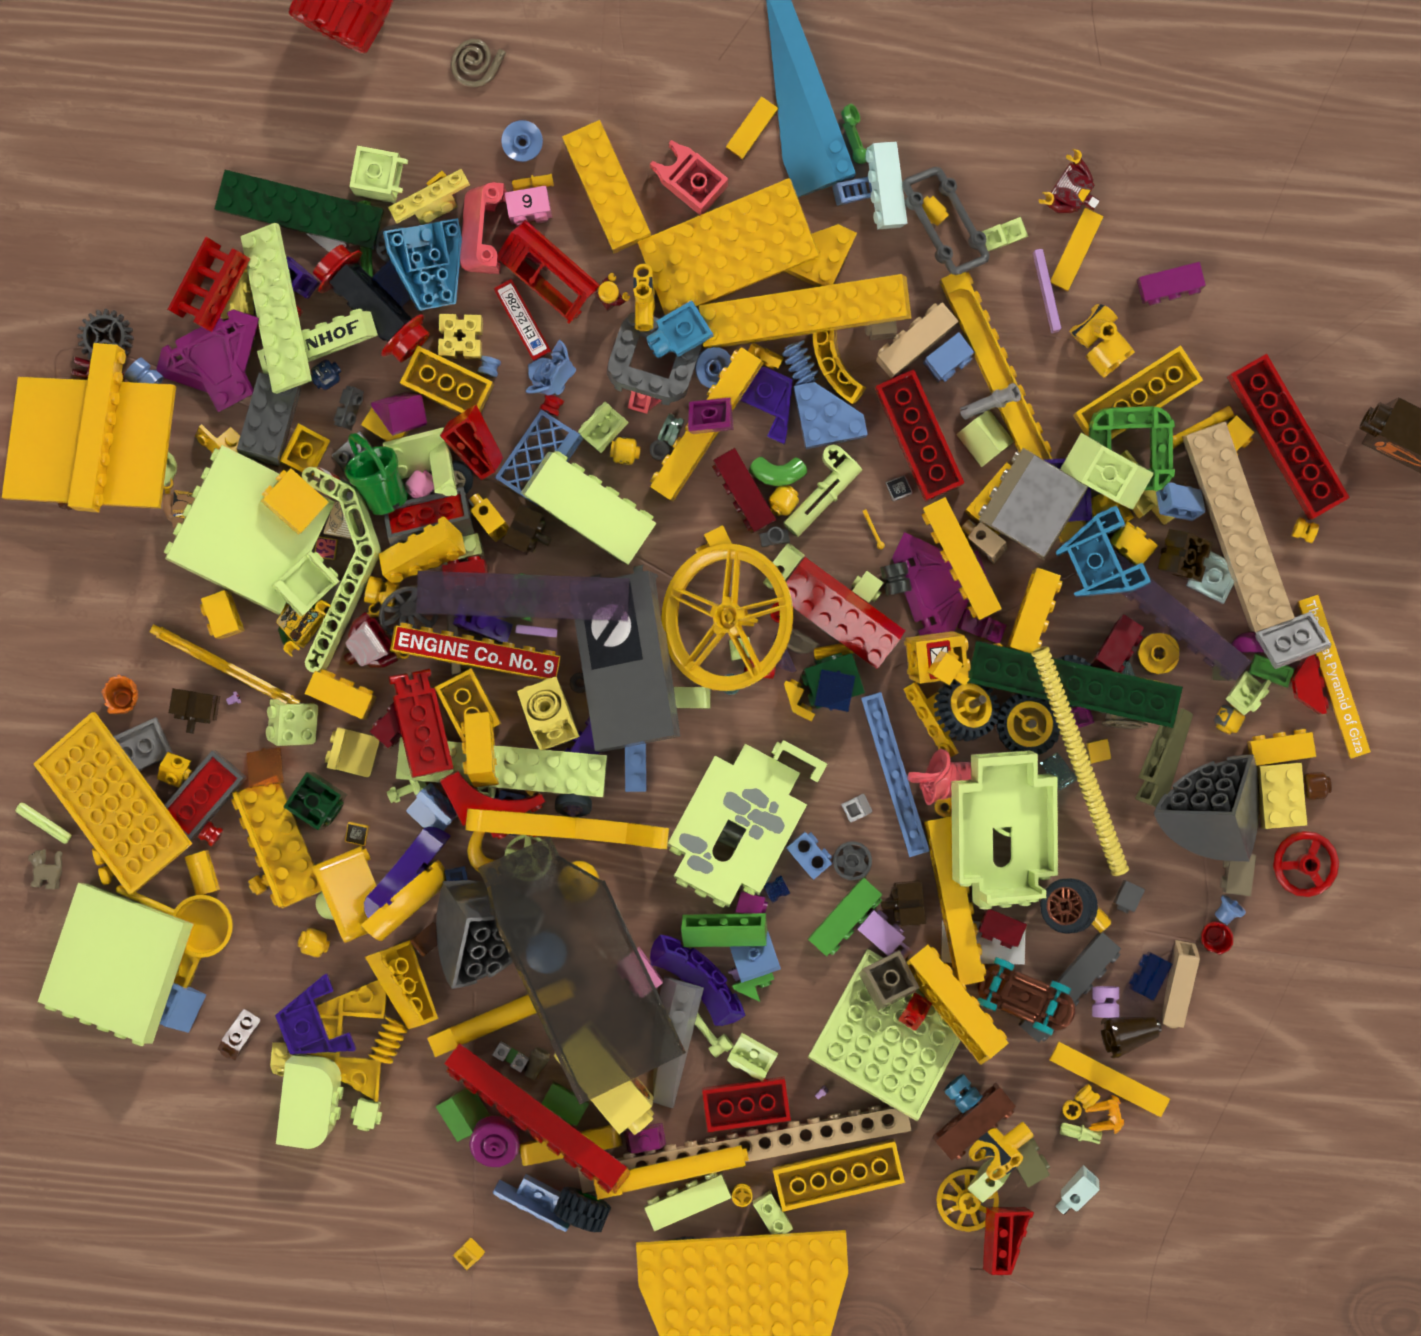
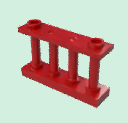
[167,237,250,332]

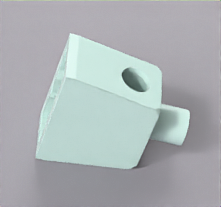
[1056,1165,1100,1215]

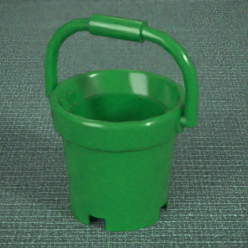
[345,433,408,515]

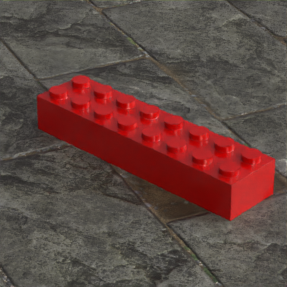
[1227,354,1350,520]

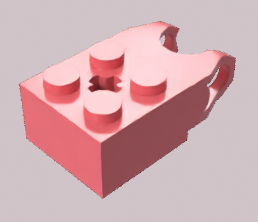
[650,140,728,215]

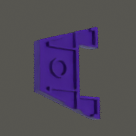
[732,366,793,445]
[275,973,356,1054]

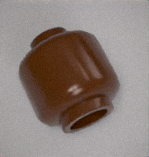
[1303,772,1332,800]

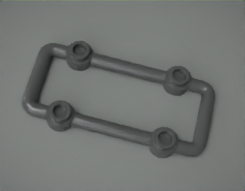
[902,167,990,275]

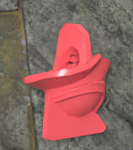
[907,749,971,805]

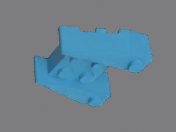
[1056,505,1151,597]

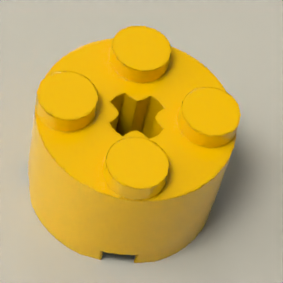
[1085,331,1135,378]
[1109,520,1158,566]

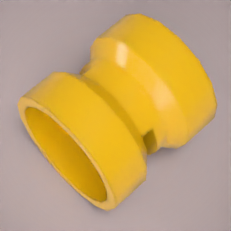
[1292,517,1319,544]
[732,1183,753,1207]

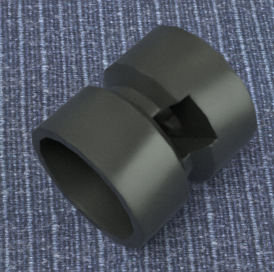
[880,562,912,596]

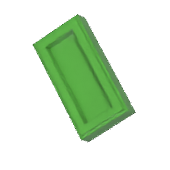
[1248,654,1295,688]

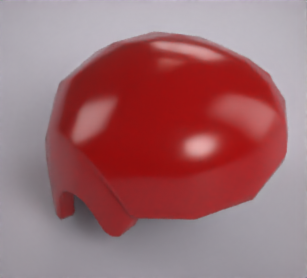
[1201,921,1233,955]

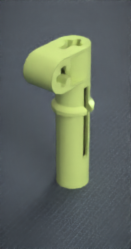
[784,445,862,537]

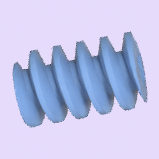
[782,340,819,386]

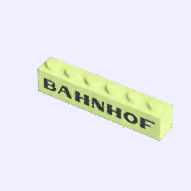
[257,309,378,375]

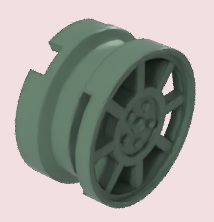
[658,413,685,446]

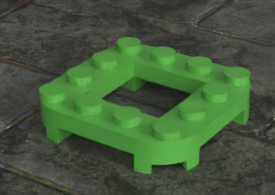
[1089,406,1175,491]

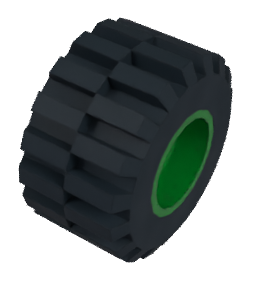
[553,1187,611,1232]

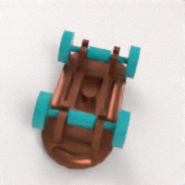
[977,957,1076,1036]

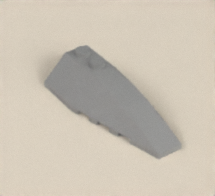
[653,976,704,1108]

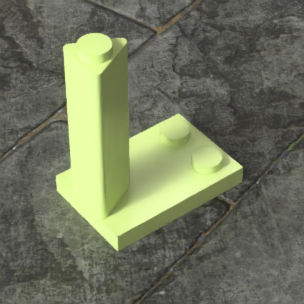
[383,428,457,496]

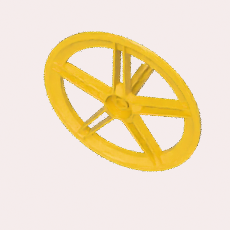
[661,544,793,691]

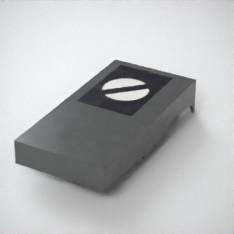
[569,564,681,752]

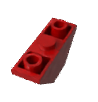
[1291,654,1329,714]

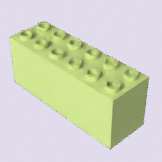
[521,451,656,565]

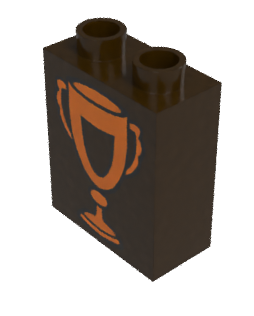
[1359,397,1421,473]

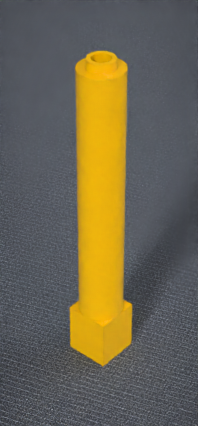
[427,978,576,1057]
[593,1145,749,1200]

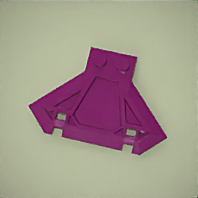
[156,309,259,412]
[892,532,990,636]

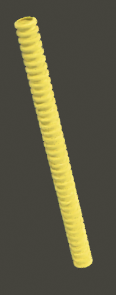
[1031,646,1129,876]

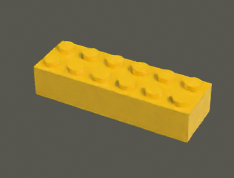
[562,120,651,254]
[1073,345,1203,439]
[906,945,1009,1065]
[772,1139,905,1212]

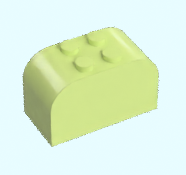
[276,1054,343,1149]

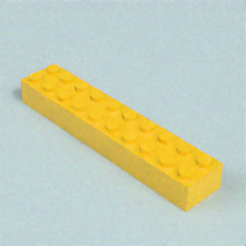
[699,274,911,348]

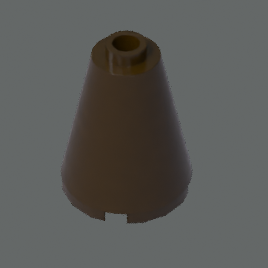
[1101,1017,1162,1058]

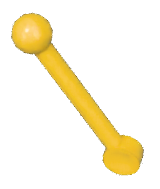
[862,509,885,550]

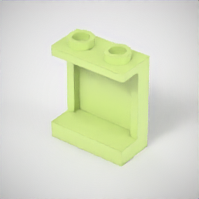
[272,551,340,617]
[771,740,827,782]

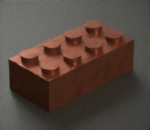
[933,1083,1016,1161]

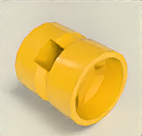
[364,576,399,607]

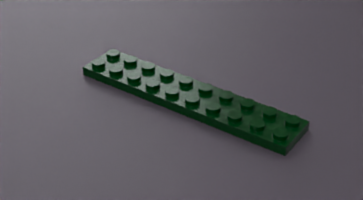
[968,641,1183,728]

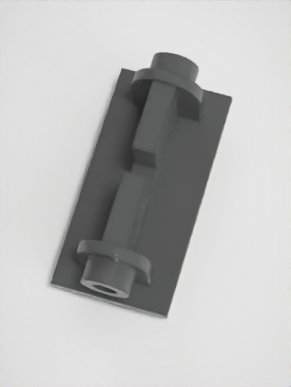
[333,386,364,431]

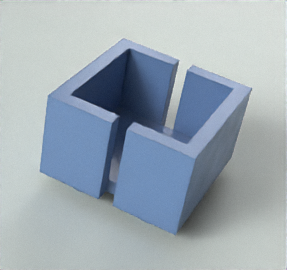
[923,332,974,382]

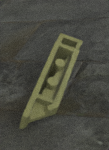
[1135,708,1193,808]

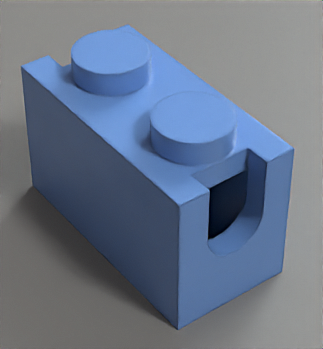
[1156,483,1205,521]

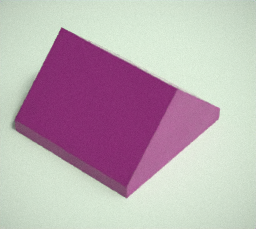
[371,392,427,436]
[688,398,734,434]

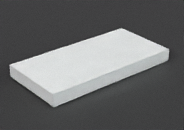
[941,920,1025,964]

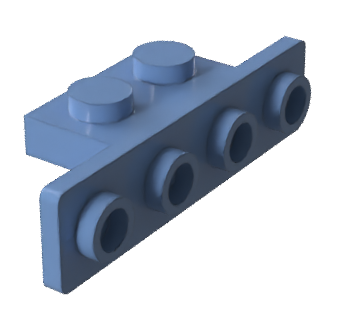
[493,1174,570,1232]

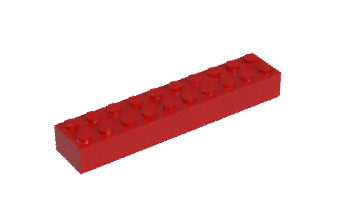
[444,1043,630,1194]

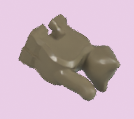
[28,849,63,889]

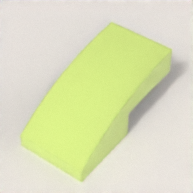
[982,217,1029,251]

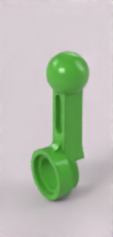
[841,104,867,164]

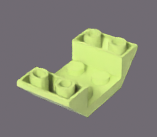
[1060,433,1154,510]

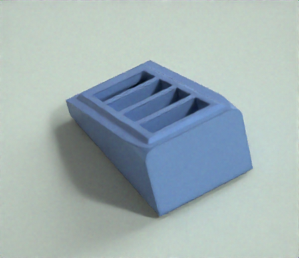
[832,177,872,206]

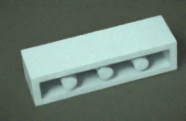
[866,142,908,230]

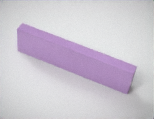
[1033,249,1061,334]

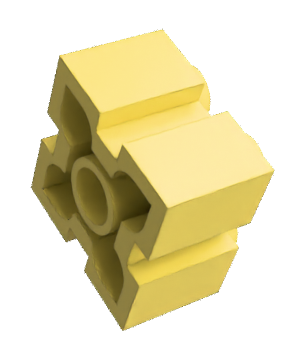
[438,314,483,360]

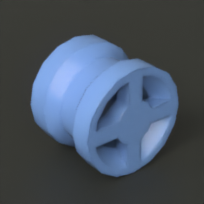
[477,356,501,378]

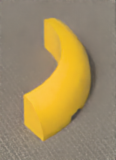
[813,330,866,404]
[361,859,446,941]

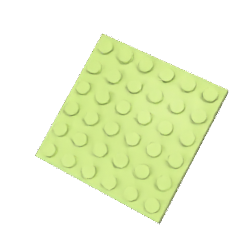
[808,949,961,1121]

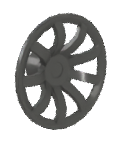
[379,586,440,636]

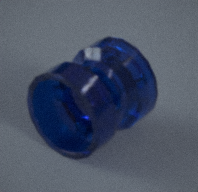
[764,876,791,903]

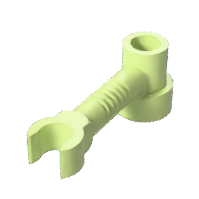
[695,1013,734,1058]

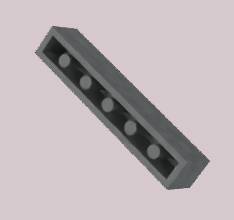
[1018,932,1121,1043]

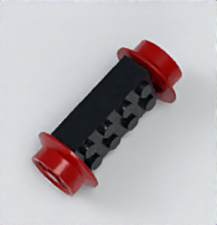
[313,244,430,363]

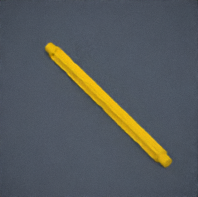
[150,624,301,704]

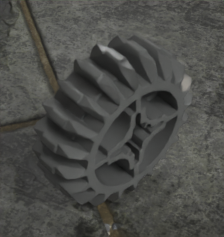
[77,309,134,360]

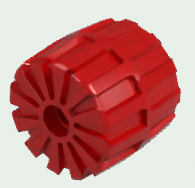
[288,0,394,54]

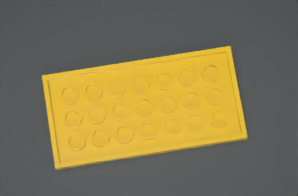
[638,178,820,315]
[34,712,192,895]

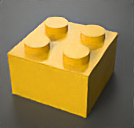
[200,590,245,639]

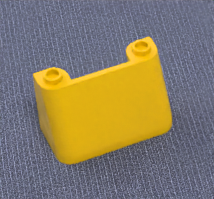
[312,846,377,943]

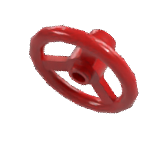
[1273,831,1339,897]

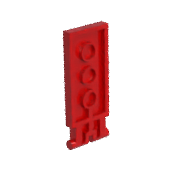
[389,669,454,778]

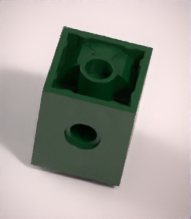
[801,653,865,709]
[283,772,347,830]

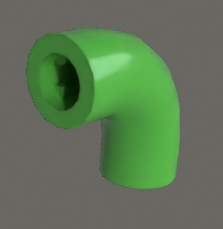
[749,457,807,486]

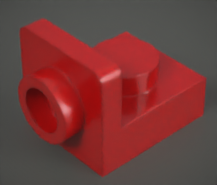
[898,993,933,1031]

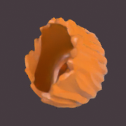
[101,674,139,714]

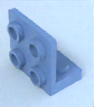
[406,783,457,831]

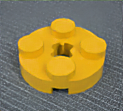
[1137,633,1180,674]

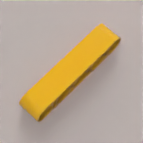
[519,1125,623,1166]

